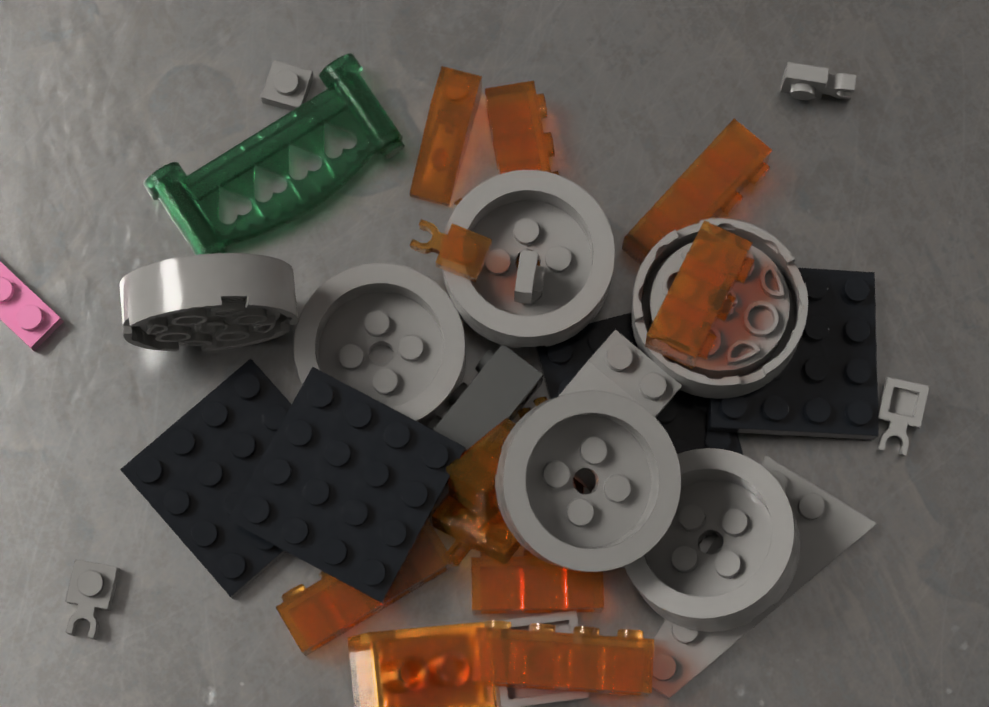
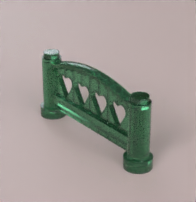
[143,53,405,255]

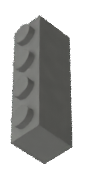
[427,345,543,515]

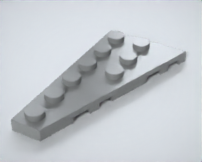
[631,456,877,699]

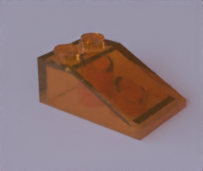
[347,622,497,707]

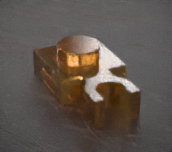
[410,219,493,283]

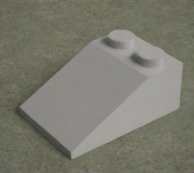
[559,329,682,492]

